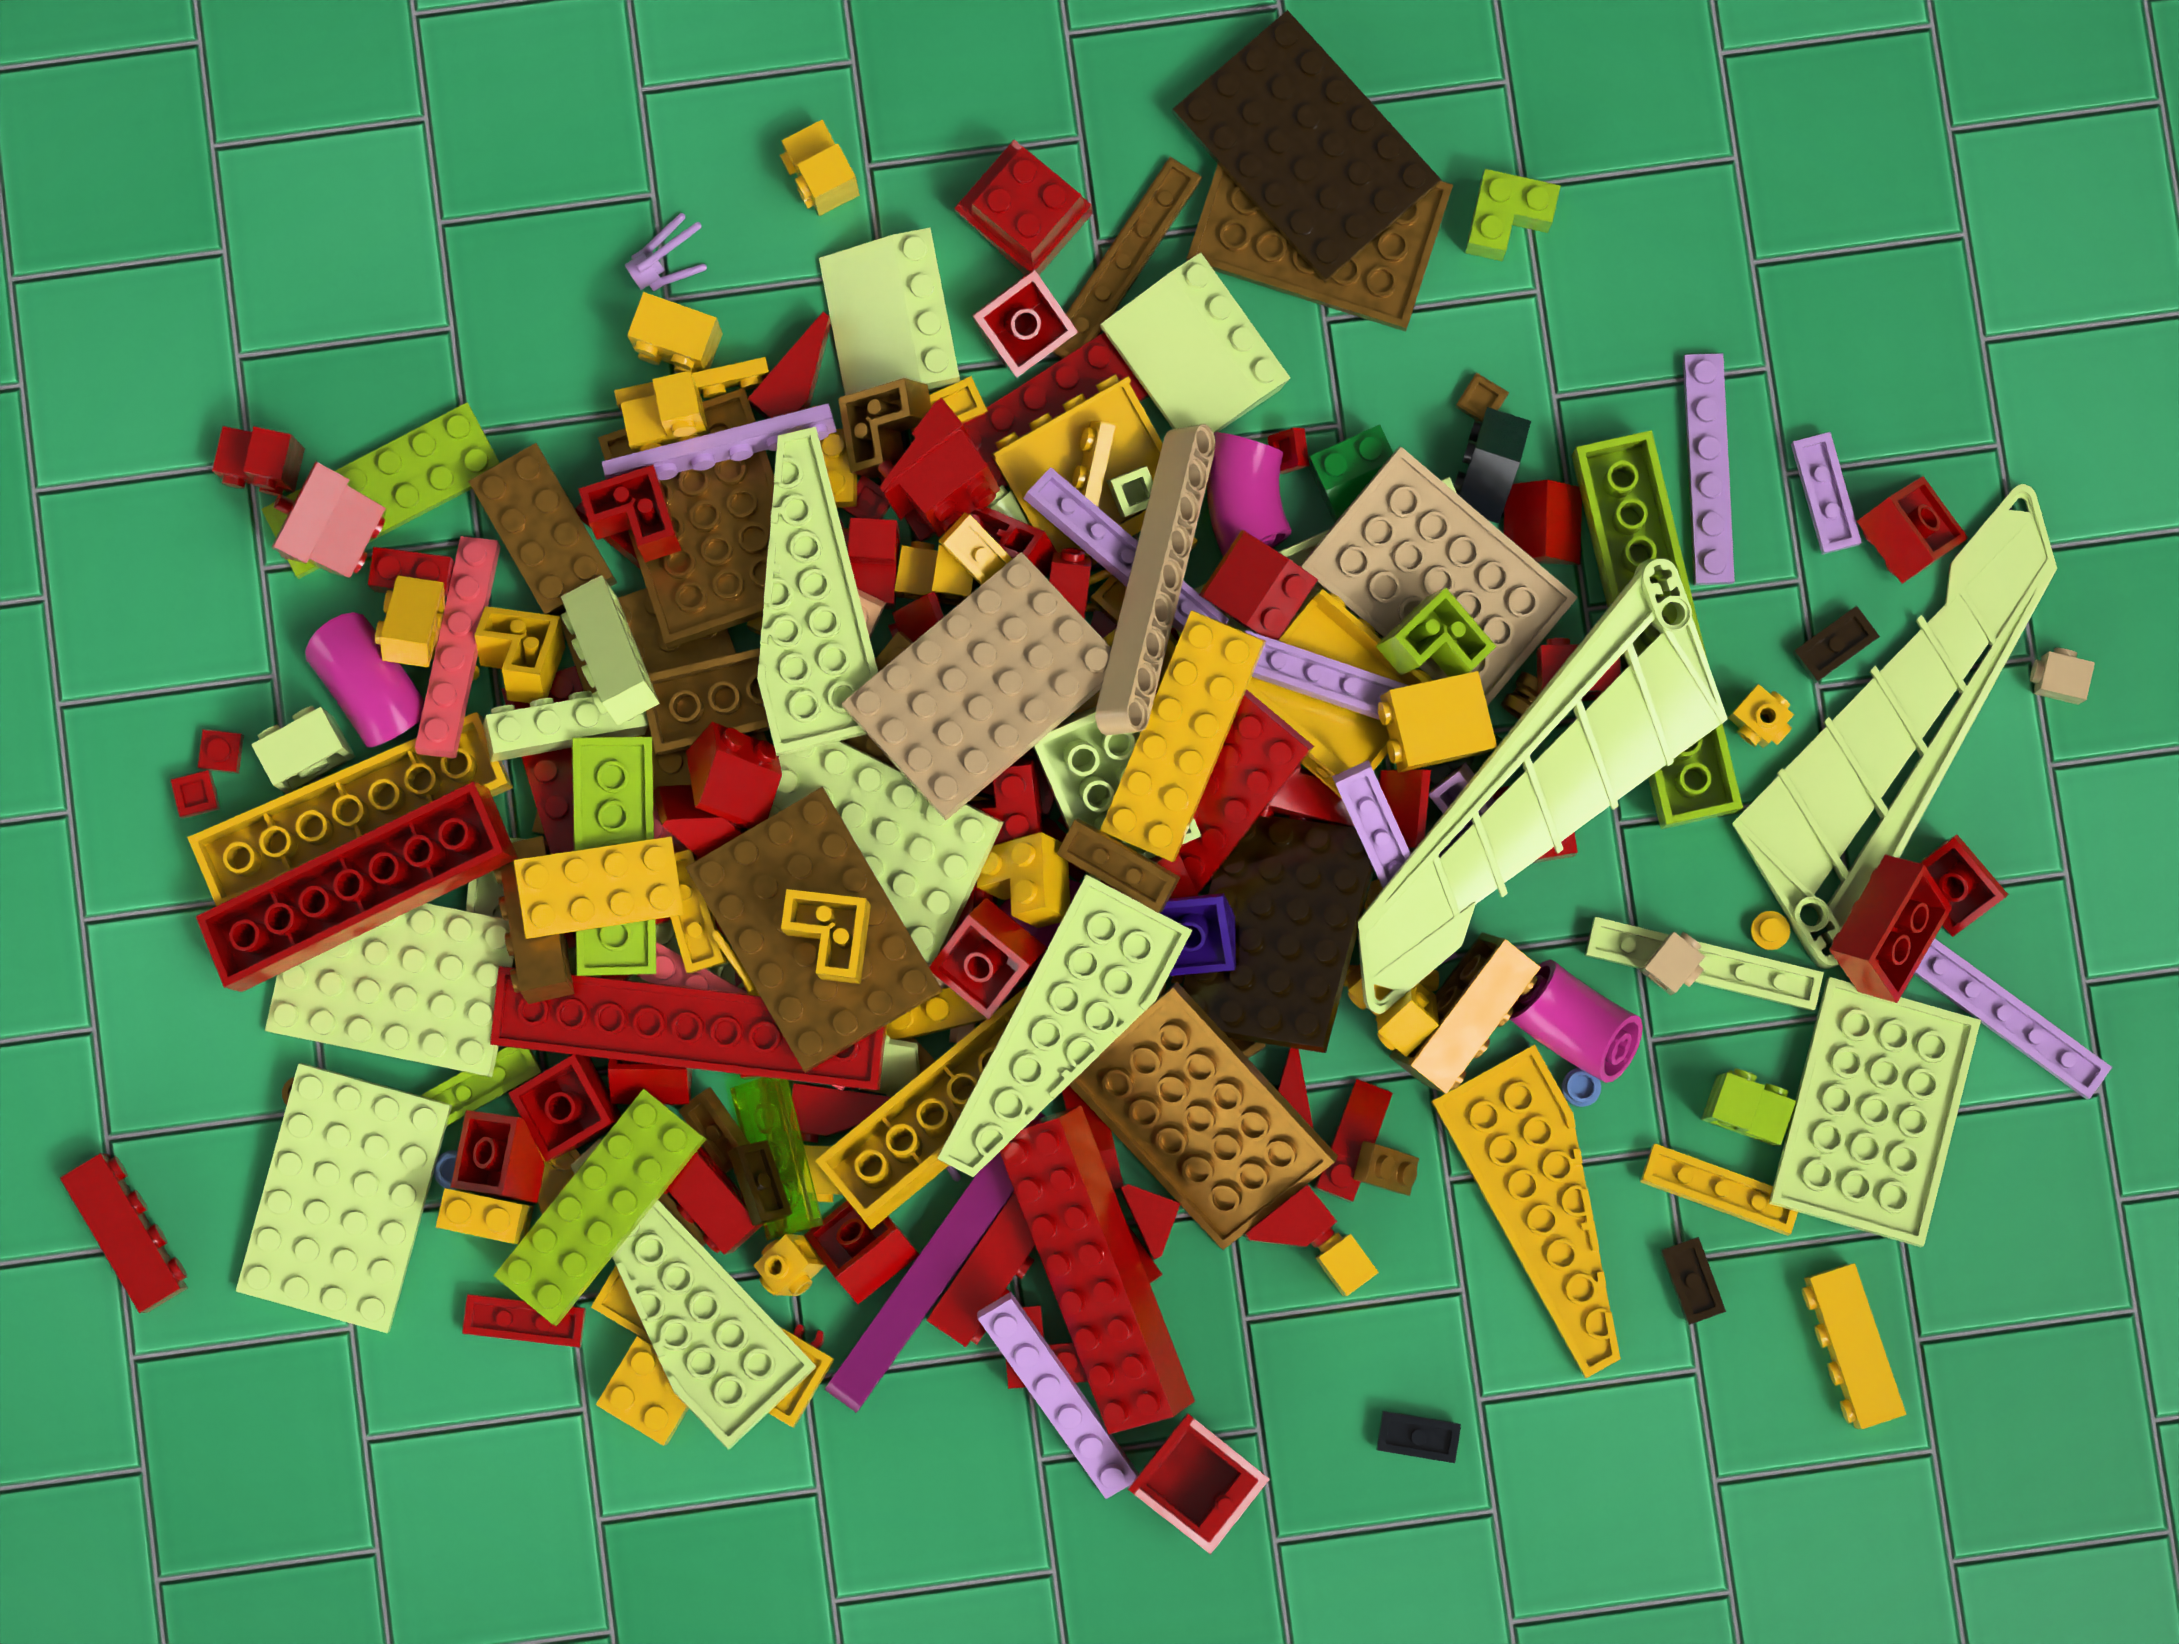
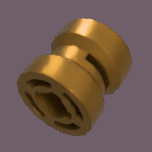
[1501,672,1538,719]

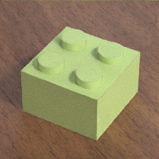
[251,706,355,794]

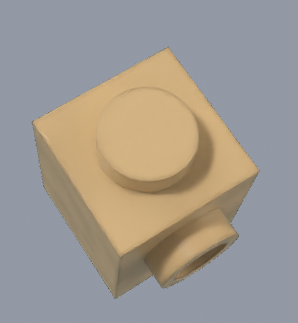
[2030,648,2095,705]
[1640,932,1705,996]

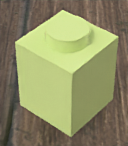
[1107,466,1153,517]

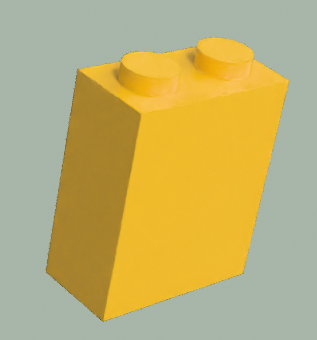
[1378,671,1497,772]
[436,1188,534,1244]

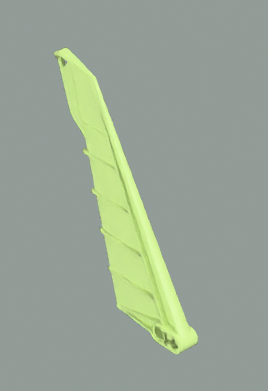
[1732,484,2057,969]
[1357,559,1728,1014]

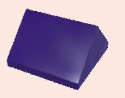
[1160,893,1236,976]

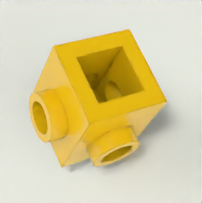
[1728,684,1794,748]
[753,1234,825,1296]

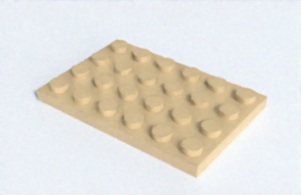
[1300,447,1578,706]
[841,552,1111,821]

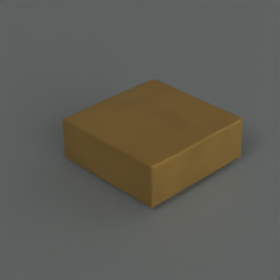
[1455,372,1509,421]

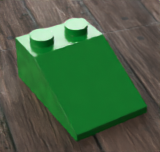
[1308,425,1393,523]

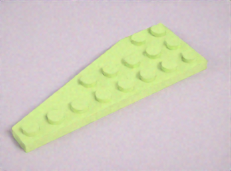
[757,427,878,756]
[937,875,1192,1177]
[571,1139,816,1450]

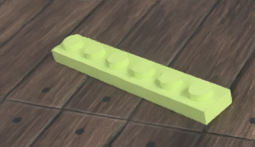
[1585,917,1824,1011]

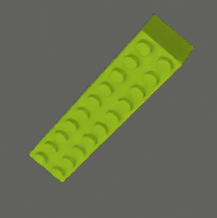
[1571,430,1743,829]

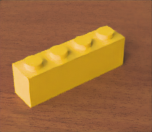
[1802,1263,1907,1430]

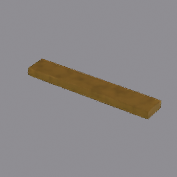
[1051,157,1202,359]

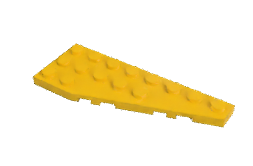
[1431,1044,1621,1378]

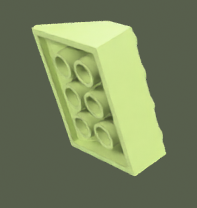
[819,228,960,396]
[1100,252,1290,434]
[1033,706,1201,881]

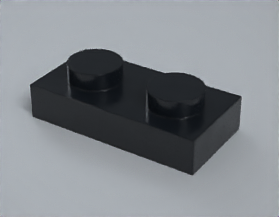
[1376,1411,1461,1463]

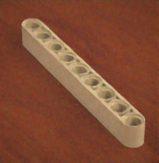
[1095,424,1216,736]

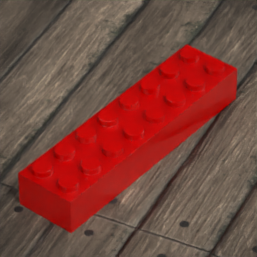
[195,781,518,992]
[1000,1105,1195,1435]

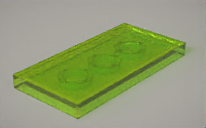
[730,1077,823,1241]

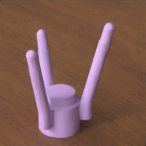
[625,213,707,291]

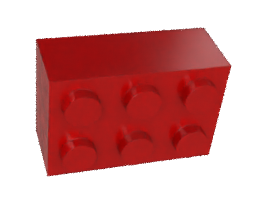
[1829,854,1952,1003]

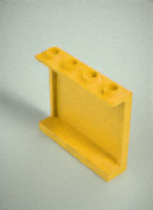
[991,374,1163,559]
[1247,589,1433,798]

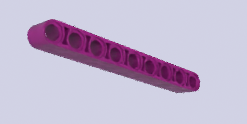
[825,1112,1045,1413]

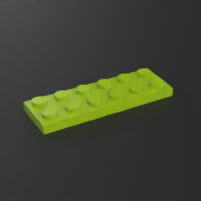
[261,402,500,579]
[572,737,656,976]
[493,1089,706,1326]

